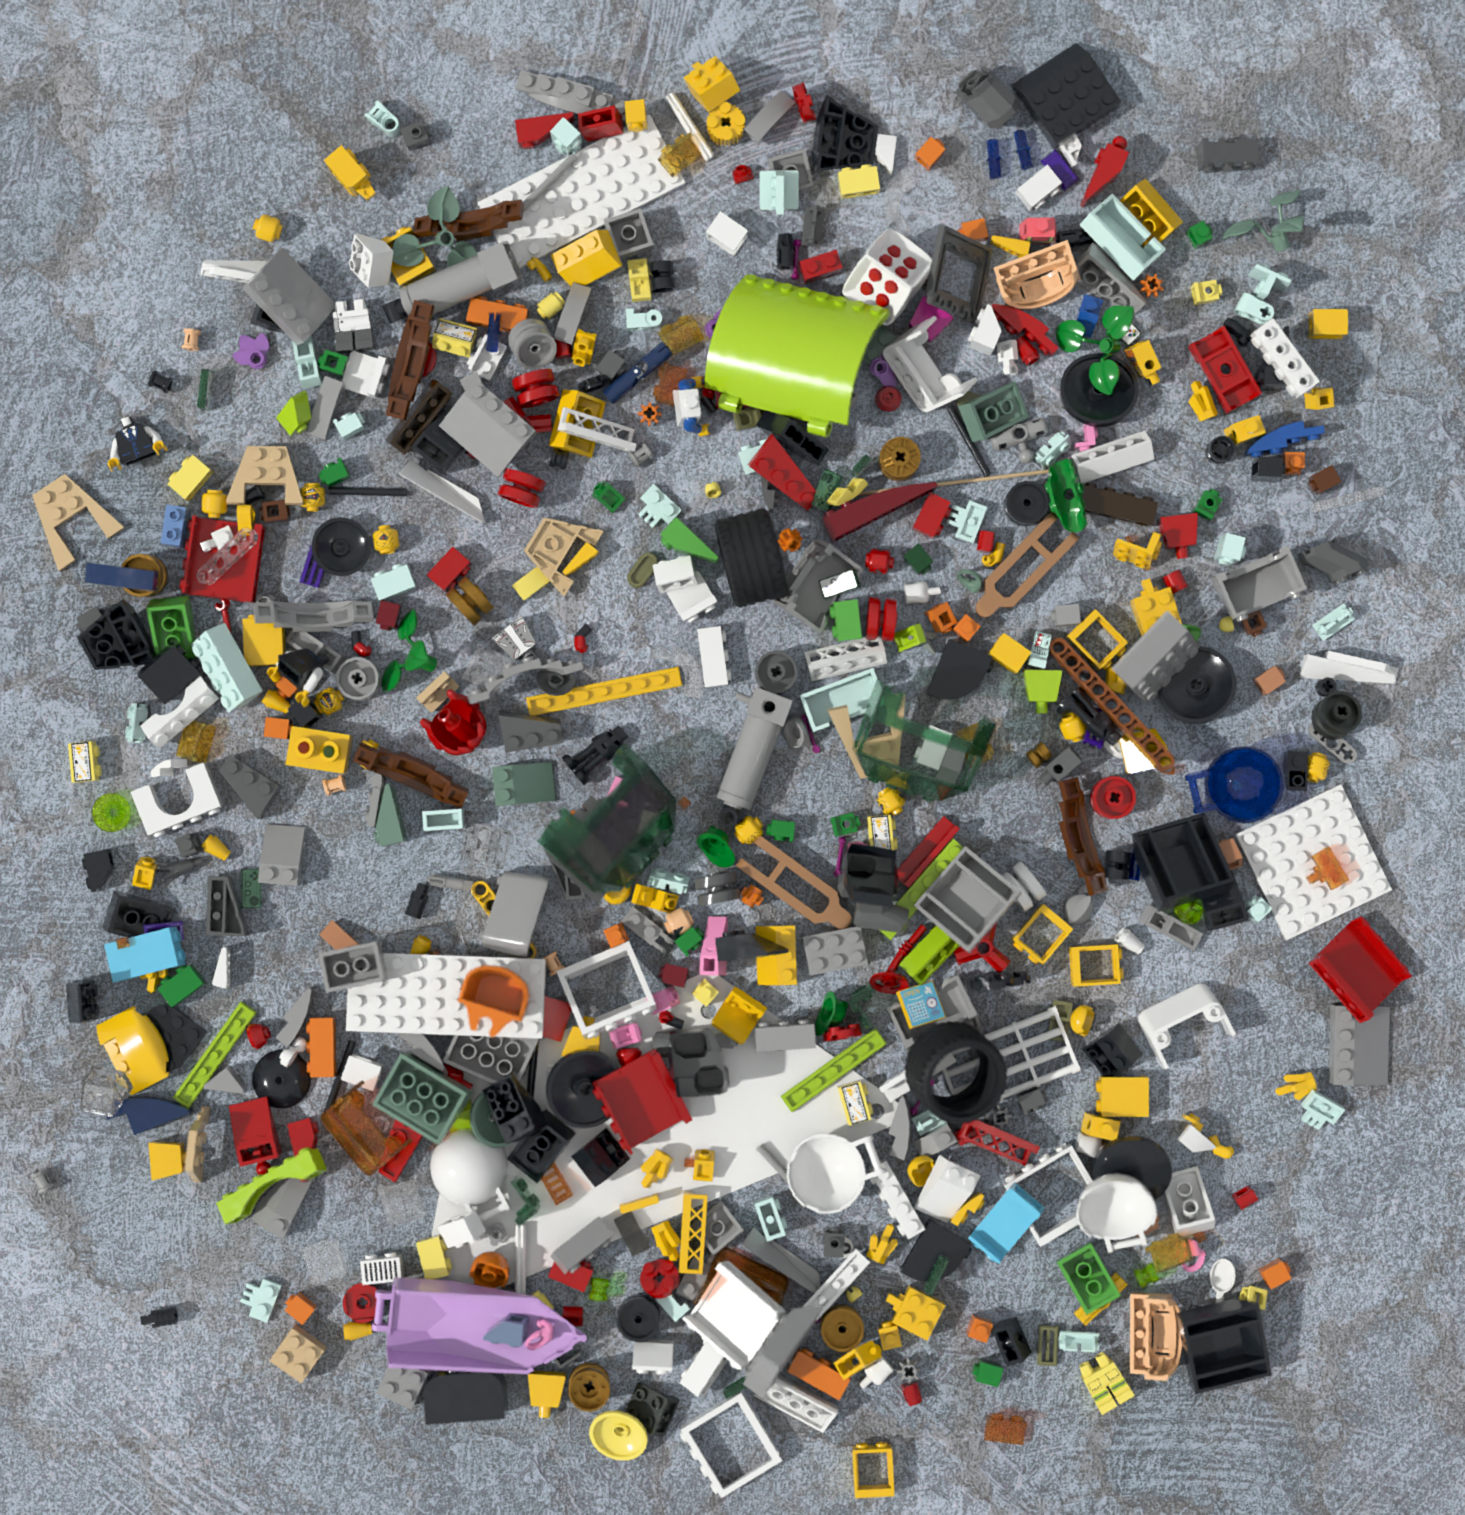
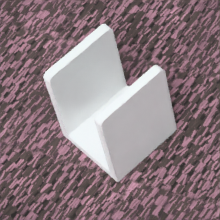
[706,211,748,256]
[341,1054,385,1091]

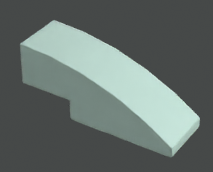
[292,335,322,389]

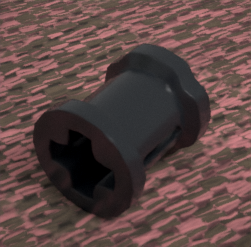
[148,370,173,394]
[245,485,266,505]
[1315,677,1337,697]

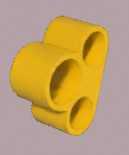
[237,505,255,536]

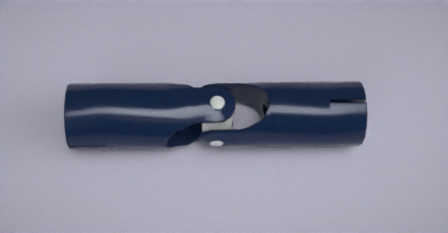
[603,341,674,404]

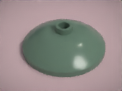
[470,1092,512,1147]

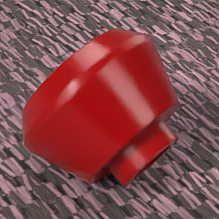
[875,385,902,412]
[247,1024,271,1050]
[615,1048,642,1065]

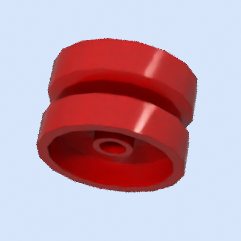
[512,368,560,408]
[497,468,546,509]
[866,597,897,641]
[1090,776,1136,819]

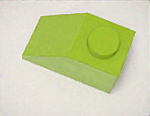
[276,390,312,436]

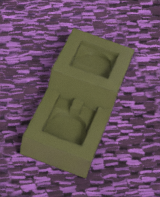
[732,407,765,431]
[1048,1000,1073,1042]

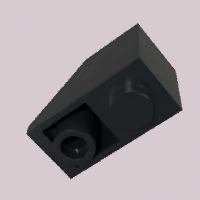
[1283,751,1308,791]
[82,849,115,892]

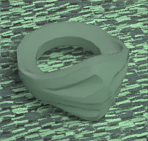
[956,569,982,593]

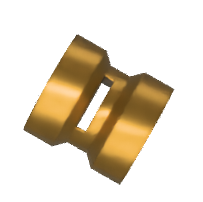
[1025,742,1053,769]

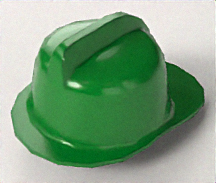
[696,825,735,868]
[814,991,848,1036]

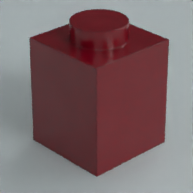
[375,600,402,631]
[658,963,689,988]

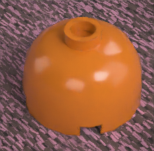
[469,1251,510,1289]

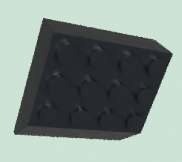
[1011,43,1121,150]
[1132,813,1235,912]
[1176,1299,1272,1394]

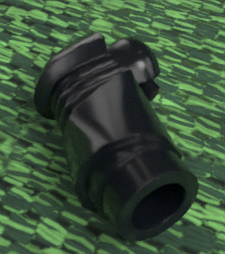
[1223,317,1252,346]

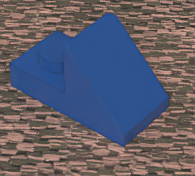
[1076,294,1103,338]

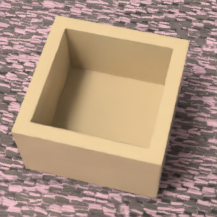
[269,1324,328,1384]

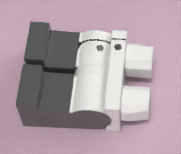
[333,299,376,354]

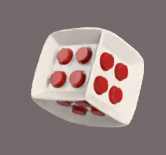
[842,229,932,326]

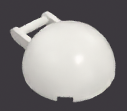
[430,1128,511,1222]
[787,1134,886,1214]
[1076,1174,1157,1253]

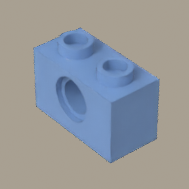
[160,505,190,548]

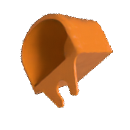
[457,965,530,1037]

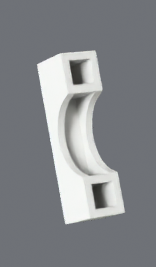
[140,676,219,749]

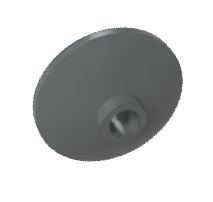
[537,665,576,696]

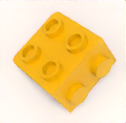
[1113,532,1162,569]
[711,986,767,1045]

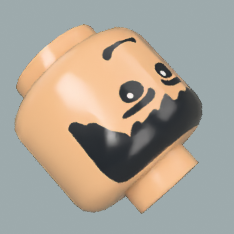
[664,908,694,937]

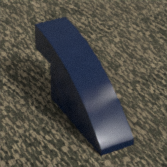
[85,563,159,591]
[102,1097,193,1135]

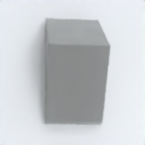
[935,743,967,786]
[204,1066,247,1094]

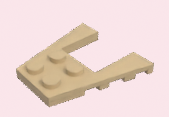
[32,474,125,571]
[827,692,906,779]

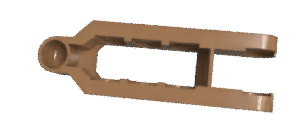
[975,511,1080,618]
[735,836,852,929]

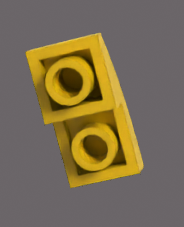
[950,1192,985,1226]

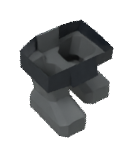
[837,844,909,933]
[652,1027,730,1097]

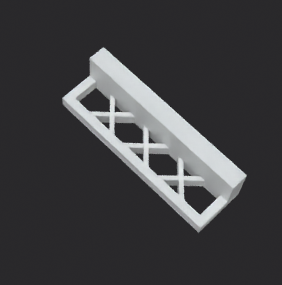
[558,407,636,452]
[804,634,887,682]
[879,1052,957,1102]
[802,1249,871,1321]

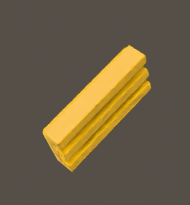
[619,1193,659,1214]

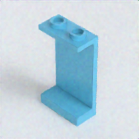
[104,927,186,983]
[968,1182,1045,1264]

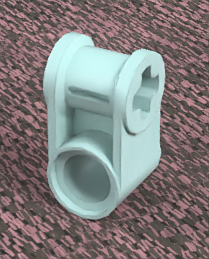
[364,100,401,137]
[1234,293,1274,325]

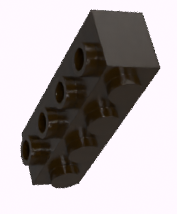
[385,379,453,455]
[1082,483,1159,527]

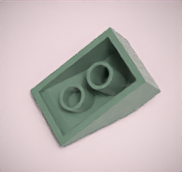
[958,381,1029,442]
[492,762,556,806]
[374,784,408,847]

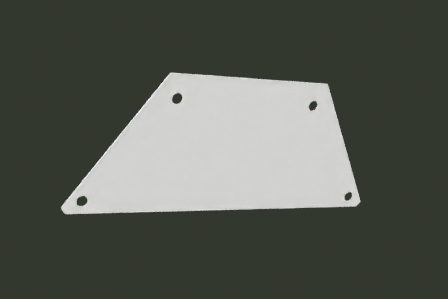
[424,974,899,1289]

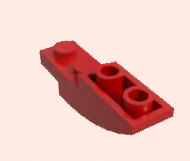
[991,304,1059,357]

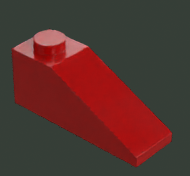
[515,112,574,150]
[287,1118,320,1183]

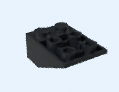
[411,404,465,474]
[1199,870,1249,931]
[66,980,99,1024]
[482,1074,548,1144]

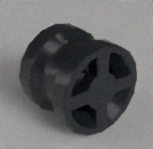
[549,448,569,470]

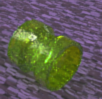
[1133,1263,1160,1289]
[588,1278,610,1301]

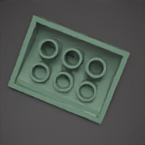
[372,1052,473,1145]

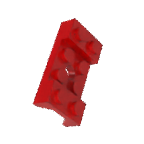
[1188,326,1262,414]

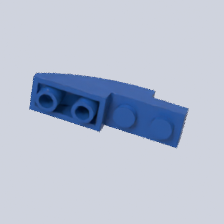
[1245,421,1325,458]

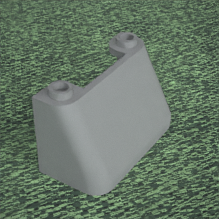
[773,539,864,634]
[1211,546,1307,622]
[479,871,550,958]
[887,975,981,1053]

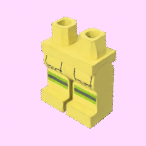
[1079,1352,1135,1415]

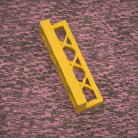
[679,1191,708,1274]

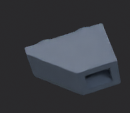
[483,1314,529,1347]

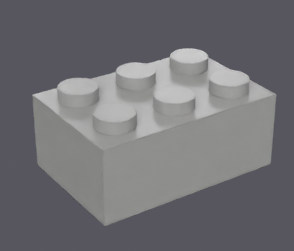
[802,926,868,976]
[318,941,388,993]
[755,1018,816,1052]

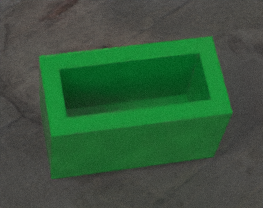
[158,964,207,1008]

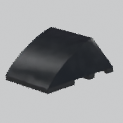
[811,95,878,172]
[77,599,155,670]

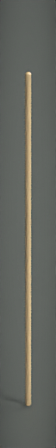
[857,469,1049,496]

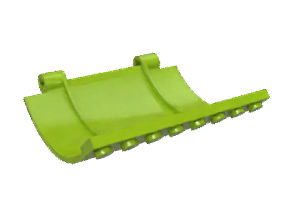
[705,274,889,438]

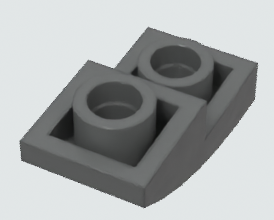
[761,476,778,512]

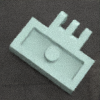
[638,484,682,528]
[946,500,987,544]
[1301,1089,1345,1130]
[240,1278,282,1323]

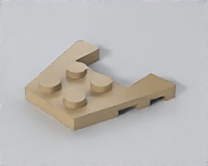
[226,446,304,505]
[524,517,604,597]
[185,1106,210,1183]

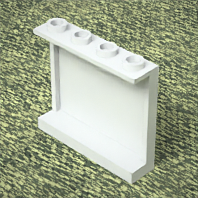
[683,1261,786,1370]

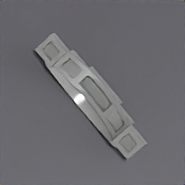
[515,70,626,123]
[253,600,374,632]
[467,656,584,704]

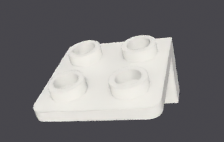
[342,351,390,399]
[666,571,718,623]

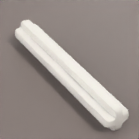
[665,92,714,161]
[515,1224,526,1295]

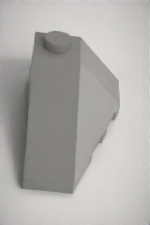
[1074,242,1147,314]
[252,1178,314,1239]

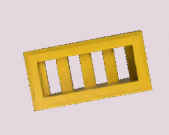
[990,235,1030,258]
[563,542,599,577]

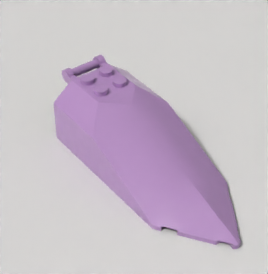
[372,1278,587,1374]

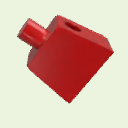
[1158,513,1198,560]

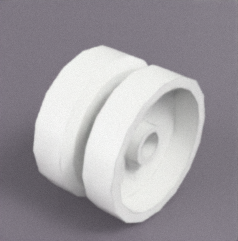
[1002,861,1047,912]

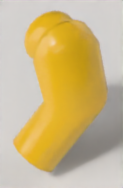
[527,257,552,282]
[982,542,1005,567]
[1208,1135,1234,1159]

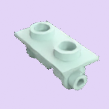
[1034,431,1072,470]
[1312,603,1355,641]
[125,703,148,743]
[648,868,690,895]
[912,1110,946,1136]
[1058,1330,1099,1353]

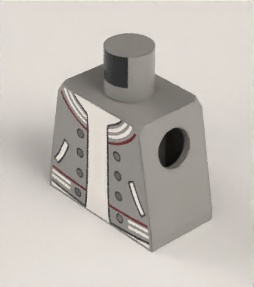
[492,616,537,661]

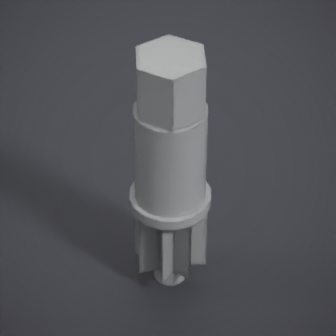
[426,874,474,891]

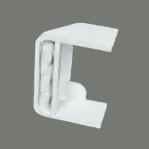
[883,316,978,412]
[1138,983,1236,1070]

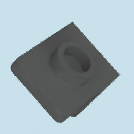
[554,1349,583,1369]

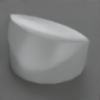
[783,714,811,748]
[1063,894,1093,925]

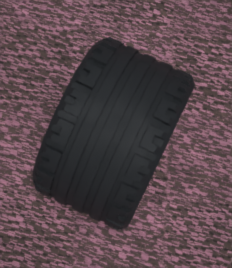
[714,508,788,608]
[905,1021,1007,1124]

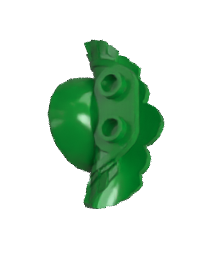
[1045,459,1087,532]

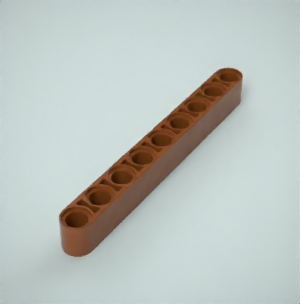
[1050,638,1175,773]

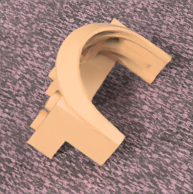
[994,240,1081,309]
[1130,1292,1183,1381]

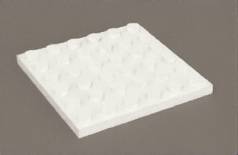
[1234,784,1392,940]

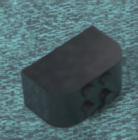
[424,1370,508,1425]

